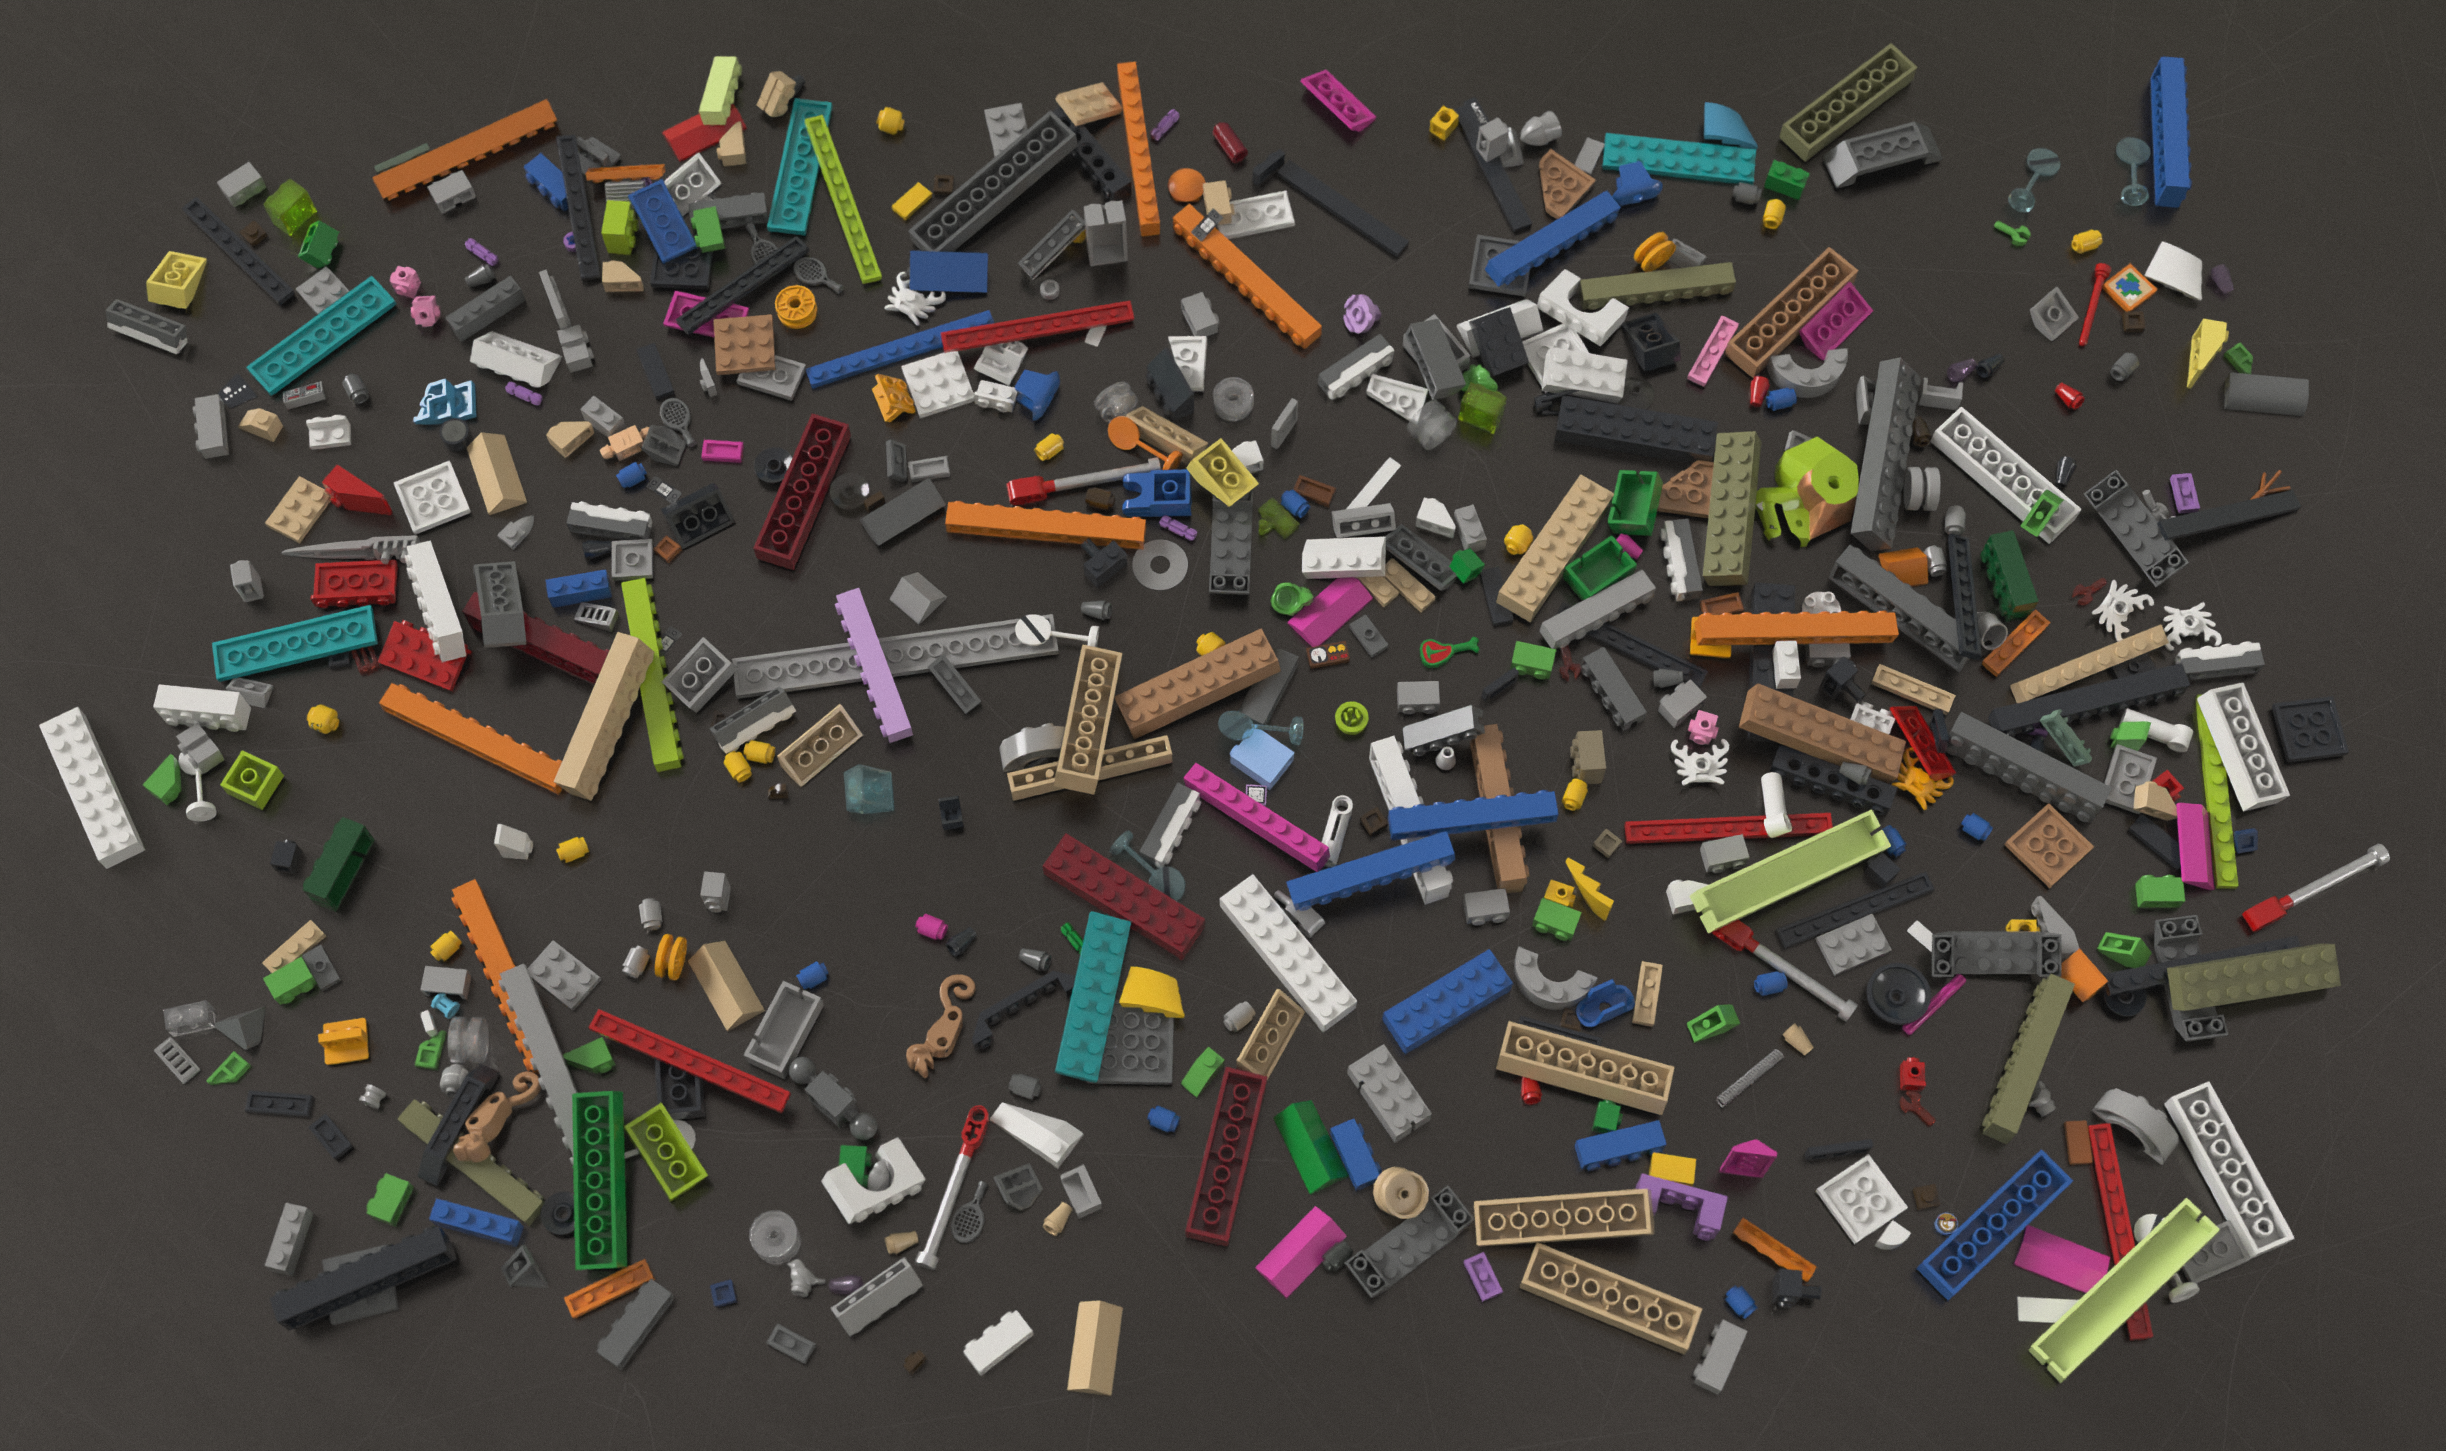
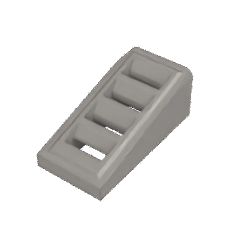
[574,602,619,632]
[154,1037,201,1084]

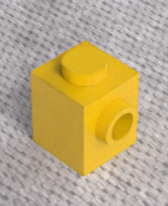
[1544,879,1576,907]

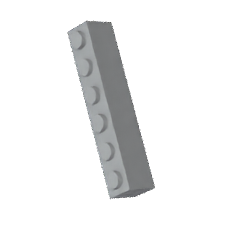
[1540,570,1656,649]

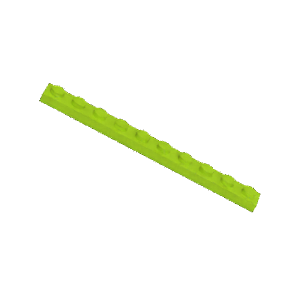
[805,115,882,284]
[2195,694,2238,889]

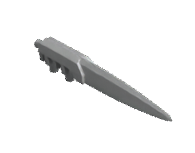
[281,536,423,564]

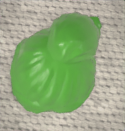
[1461,364,1498,396]
[1270,582,1313,616]

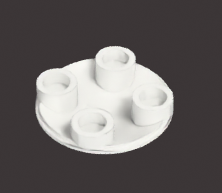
[1802,592,1841,614]

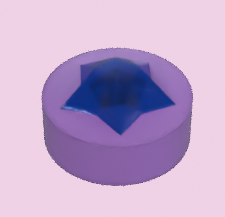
[564,232,576,252]

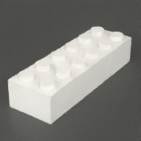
[404,541,466,662]
[2197,683,2290,811]

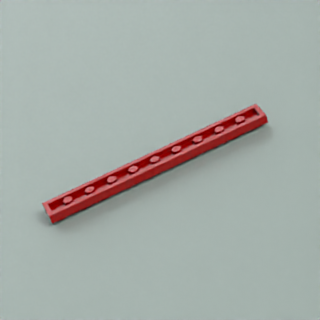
[941,301,1134,353]
[1625,813,1833,844]
[589,1009,791,1113]
[2088,1123,2153,1341]

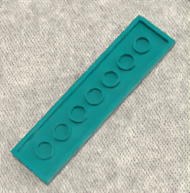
[767,98,833,235]
[1602,133,1756,185]
[246,276,396,396]
[212,605,378,682]
[1055,911,1131,1083]

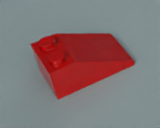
[322,465,393,515]

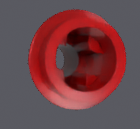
[1750,376,1770,407]
[2055,383,2085,410]
[1521,1076,1542,1105]

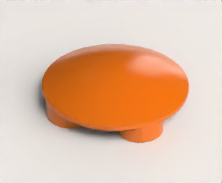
[1168,169,1206,202]

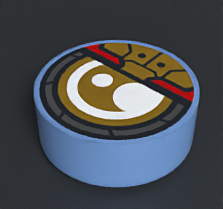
[1935,1213,1958,1236]

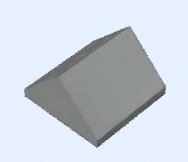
[1855,376,1876,425]
[890,572,947,625]

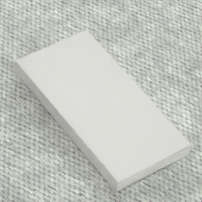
[1217,191,1295,239]

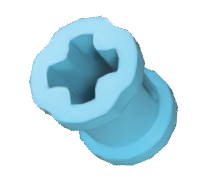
[431,993,460,1019]

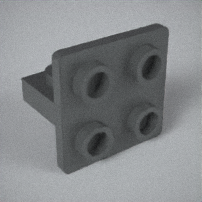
[576,137,621,183]

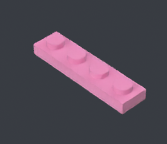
[1687,316,1739,387]

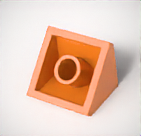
[1879,547,1928,587]
[2061,949,2108,1002]

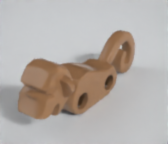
[906,974,976,1079]
[453,1071,541,1162]

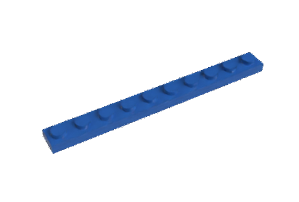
[805,310,994,389]

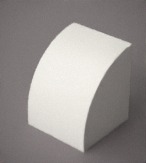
[1874,1220,1911,1250]

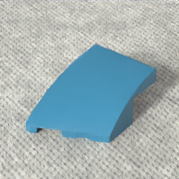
[1704,102,1758,150]
[413,379,476,425]

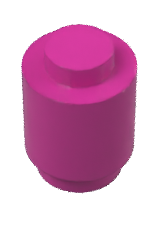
[915,914,948,940]

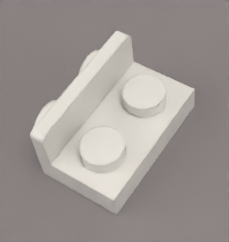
[974,380,1019,412]
[306,415,351,450]
[1850,701,1895,734]

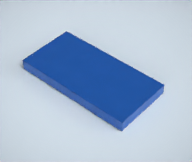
[628,179,698,264]
[910,251,988,292]

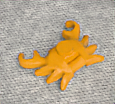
[1891,747,1954,810]

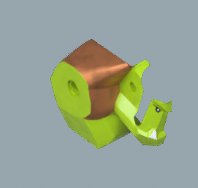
[1755,437,1859,547]

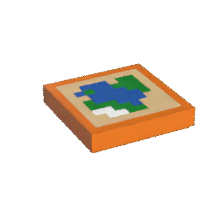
[2102,264,2157,312]

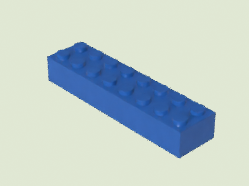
[2151,57,2192,207]
[1916,1149,2073,1300]

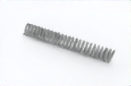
[1717,1049,1784,1108]

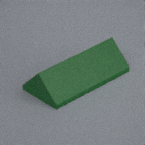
[1273,1100,1349,1195]

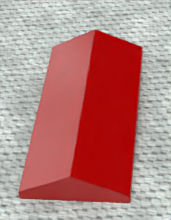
[662,103,747,162]
[1890,706,1956,781]

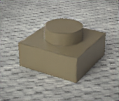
[1592,829,1622,858]

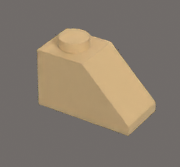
[717,122,746,166]
[602,261,644,292]
[238,408,283,442]
[546,422,595,458]
[2133,781,2177,821]

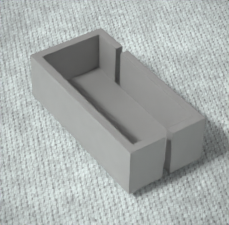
[1084,201,1128,266]
[744,981,824,1079]
[1347,1044,1432,1143]

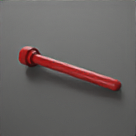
[2079,263,2111,346]

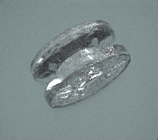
[1213,377,1254,422]
[1094,382,1138,422]

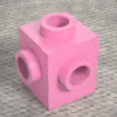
[390,266,421,298]
[411,296,441,327]
[1688,710,1719,745]

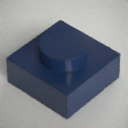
[2234,828,2258,853]
[710,1279,737,1308]

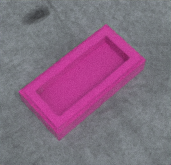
[702,440,744,463]

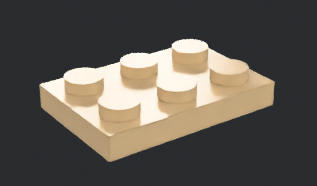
[1056,82,1123,126]
[265,476,331,543]

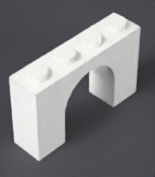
[1537,269,1629,346]
[822,1138,925,1224]

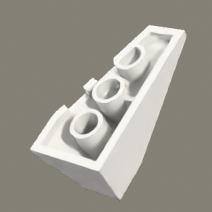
[989,1103,1084,1169]

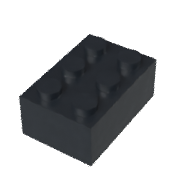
[1469,307,1529,376]
[655,1048,705,1120]

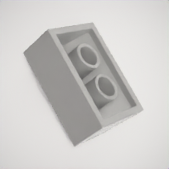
[662,637,738,713]

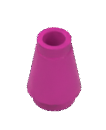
[1616,533,1643,560]

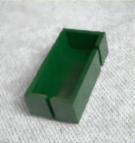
[1981,530,2039,623]
[302,817,375,912]

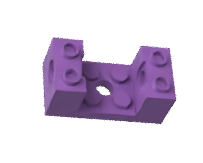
[1636,1173,1728,1241]

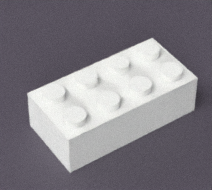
[1542,347,1627,403]
[153,685,251,732]

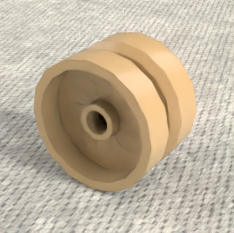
[1373,1167,1429,1219]

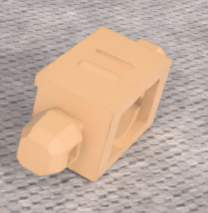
[600,425,649,461]

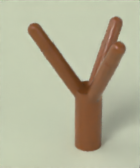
[2250,470,2291,500]

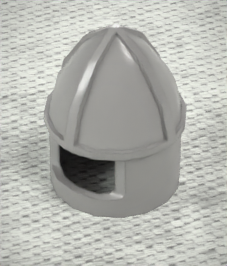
[1521,111,1562,146]
[1977,611,2008,650]

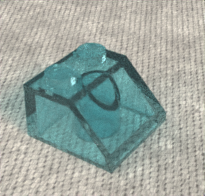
[844,764,894,814]

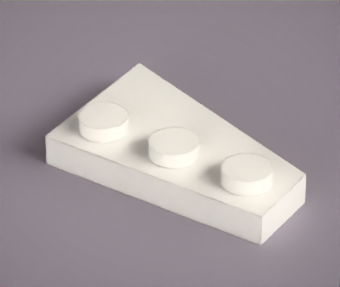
[1168,336,1207,391]

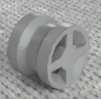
[359,1084,387,1109]

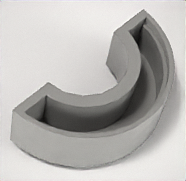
[1767,349,1848,398]
[1000,723,1065,772]
[1514,947,1597,1010]
[2091,1088,2179,1165]

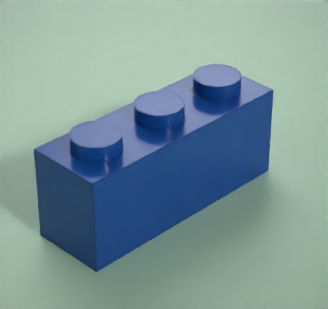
[524,153,568,211]
[546,569,612,608]
[1330,1119,1382,1191]

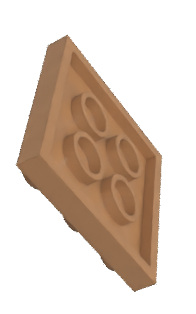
[714,314,776,375]
[2004,803,2094,888]

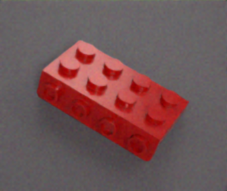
[311,560,398,608]
[378,620,472,691]

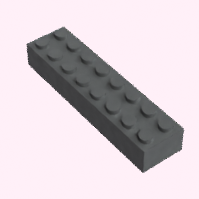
[1829,545,1982,672]
[1946,712,2112,824]

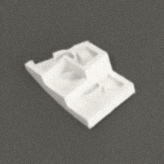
[2145,241,2202,301]
[974,341,1028,385]

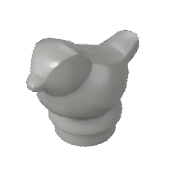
[2028,1080,2056,1117]
[867,1159,890,1192]
[788,1259,826,1297]

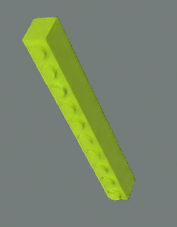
[621,578,684,772]

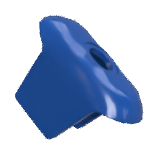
[1612,161,1663,206]
[1015,370,1060,421]
[1576,979,1635,1027]

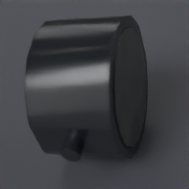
[439,418,473,452]

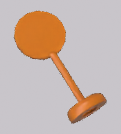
[1108,416,1183,470]

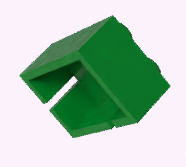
[1608,470,1663,536]
[1563,535,1637,601]

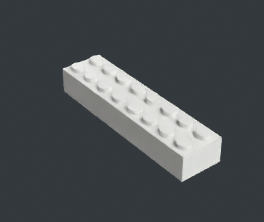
[1930,407,2081,544]
[39,707,145,869]
[1369,736,1453,904]
[1220,874,1357,1033]
[2164,1082,2294,1259]

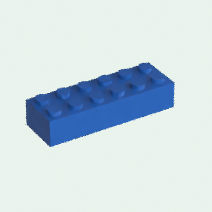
[1382,949,1513,1054]

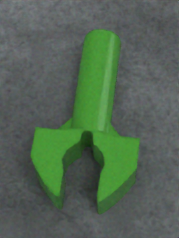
[1994,221,2030,246]

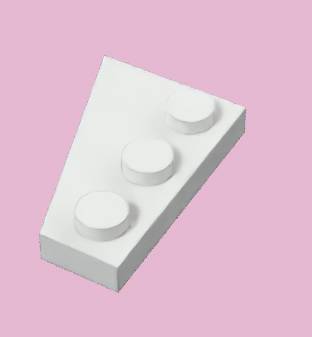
[1366,374,1428,425]

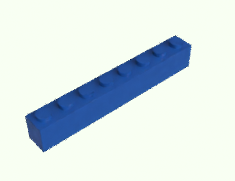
[1485,190,1621,287]
[1388,790,1558,841]
[1287,831,1455,911]

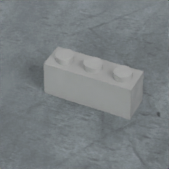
[193,394,229,459]
[1332,503,1396,538]
[265,1203,314,1276]
[1693,1320,1747,1395]

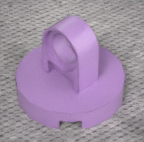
[1343,295,1382,333]

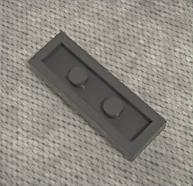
[928,654,982,714]

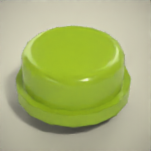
[1335,701,1369,735]

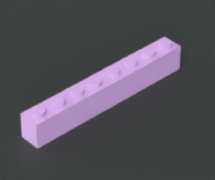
[835,588,913,743]

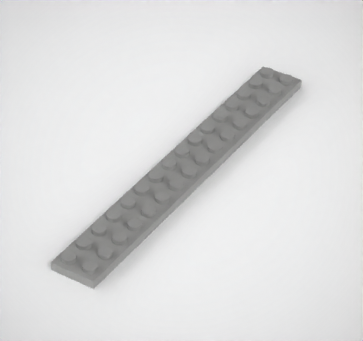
[732,614,1059,699]

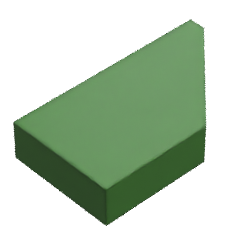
[2224,343,2253,374]
[415,1030,446,1070]
[206,1051,251,1085]

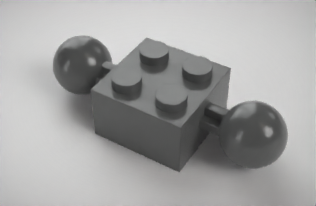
[789,1057,877,1140]

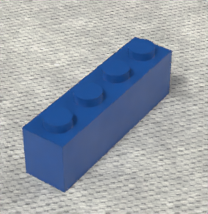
[1574,1120,1667,1171]
[429,1198,524,1247]

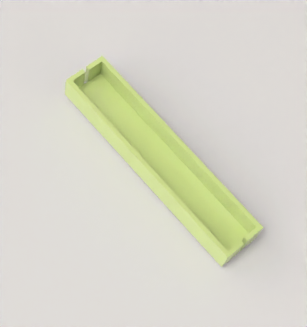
[1689,810,1891,934]
[2029,1198,2220,1383]

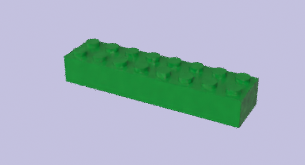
[572,1091,627,1270]

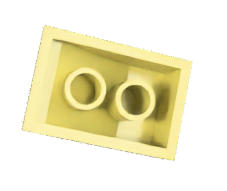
[146,251,207,309]
[2187,319,2229,388]
[1186,438,1259,507]

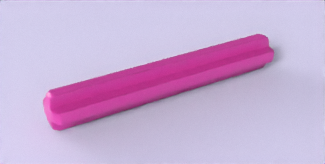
[1902,974,1966,1035]

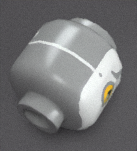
[440,1064,469,1098]

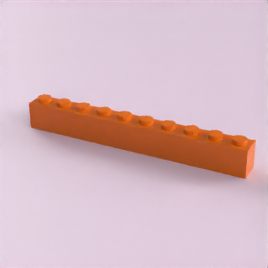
[1117,62,1160,237]
[373,99,557,201]
[1173,204,1322,349]
[945,501,1146,550]
[1694,611,1899,646]
[379,683,562,795]
[451,879,540,1075]

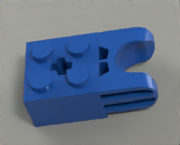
[1122,469,1192,517]

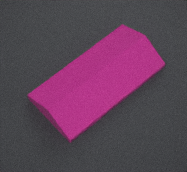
[1301,70,1376,132]
[1799,281,1873,360]
[663,291,749,337]
[1288,577,1373,647]
[2176,803,2214,891]
[1720,1139,1777,1178]
[1255,1206,1347,1298]
[2013,1225,2110,1294]

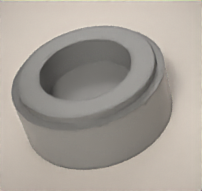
[1040,280,1060,300]

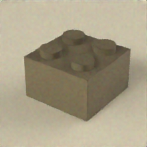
[1570,730,1606,784]

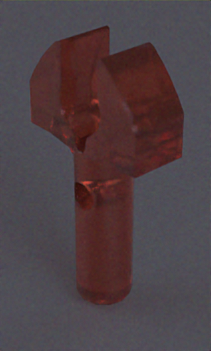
[2072,578,2107,605]
[1559,645,1581,681]
[1900,1091,1936,1126]

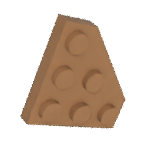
[1539,149,1596,220]
[1657,460,1714,518]

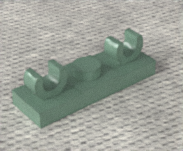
[374,143,430,174]
[2040,709,2093,766]

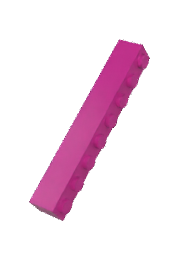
[1184,763,1330,872]

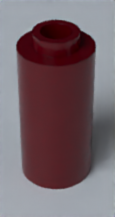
[1213,122,1248,163]

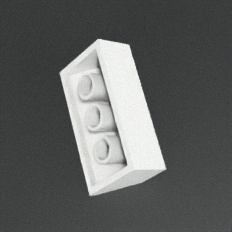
[470,331,562,387]
[1302,537,1386,579]

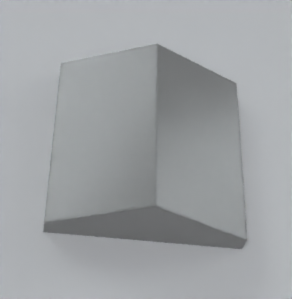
[2030,287,2079,341]

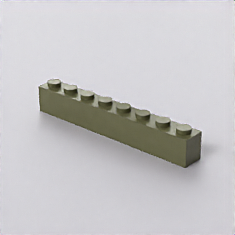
[1578,262,1736,310]
[397,1099,544,1227]

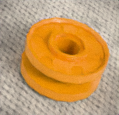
[1634,232,1676,272]
[775,285,818,329]
[655,934,687,981]

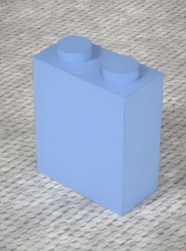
[1230,726,1294,790]

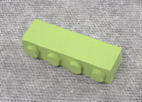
[699,57,742,125]

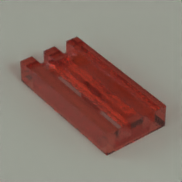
[351,645,380,675]

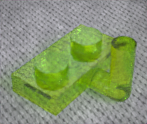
[1258,497,1299,539]

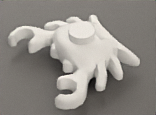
[885,272,946,326]
[2092,580,2154,642]
[2163,602,2222,651]
[1671,739,1729,785]

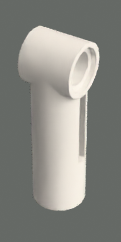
[2120,708,2193,752]
[1761,772,1792,838]
[1321,795,1353,867]

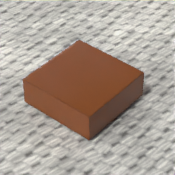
[653,535,682,563]

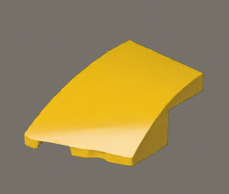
[1566,858,1614,921]
[1119,967,1185,1018]

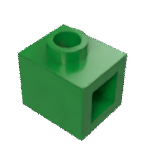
[1449,548,1485,583]
[1592,1100,1623,1134]

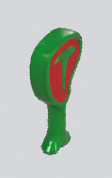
[1420,637,1480,668]

